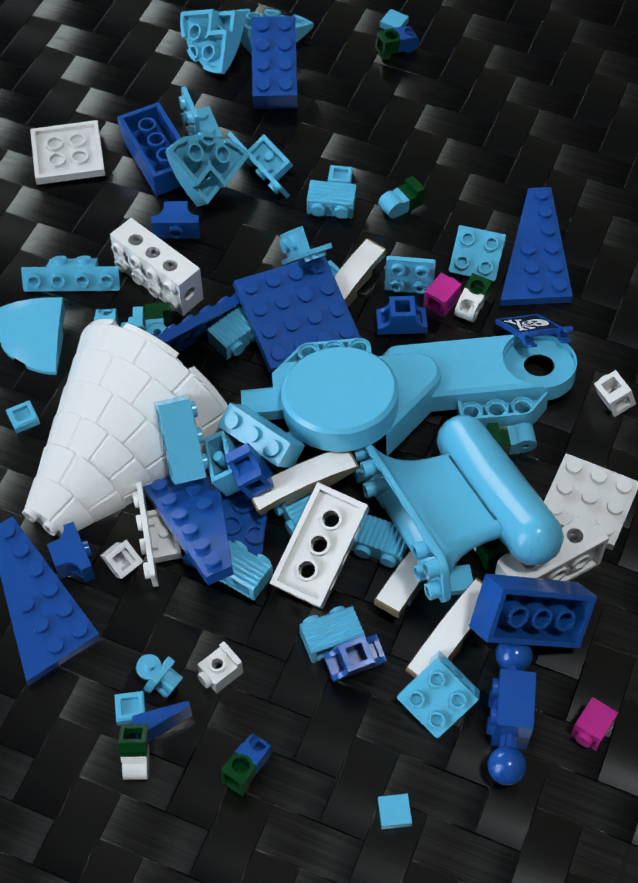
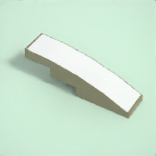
[334,238,387,307]
[251,451,360,515]
[374,550,427,618]
[406,578,483,678]

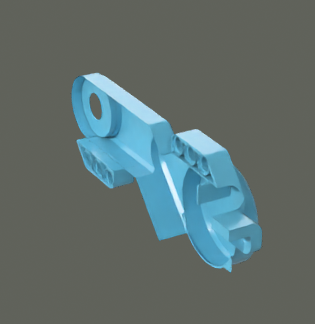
[241,335,577,456]

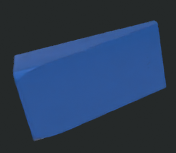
[132,701,192,741]

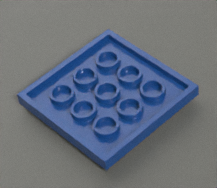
[233,256,361,373]

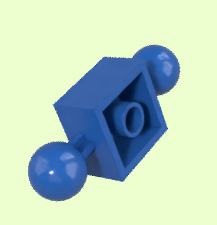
[486,643,536,785]

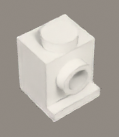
[594,370,636,417]
[100,540,143,579]
[197,642,243,694]

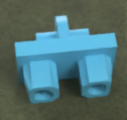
[136,654,183,698]

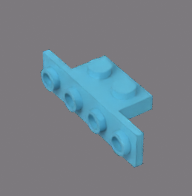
[227,131,293,198]
[280,226,333,265]
[21,255,120,292]

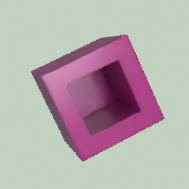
[423,273,462,317]
[571,697,618,750]

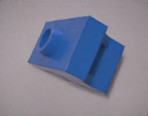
[151,201,200,239]
[376,296,427,335]
[224,443,275,499]
[47,521,95,582]
[323,634,387,683]

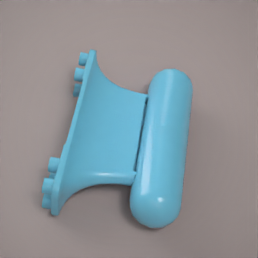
[351,415,564,603]

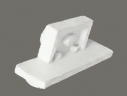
[132,481,182,587]

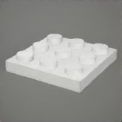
[30,120,105,185]
[544,453,638,550]

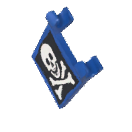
[495,314,573,348]

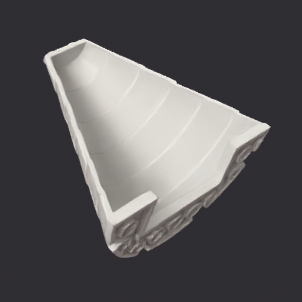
[22,319,243,537]

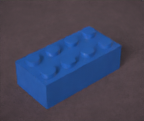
[251,16,297,109]
[117,102,182,196]
[469,573,597,648]

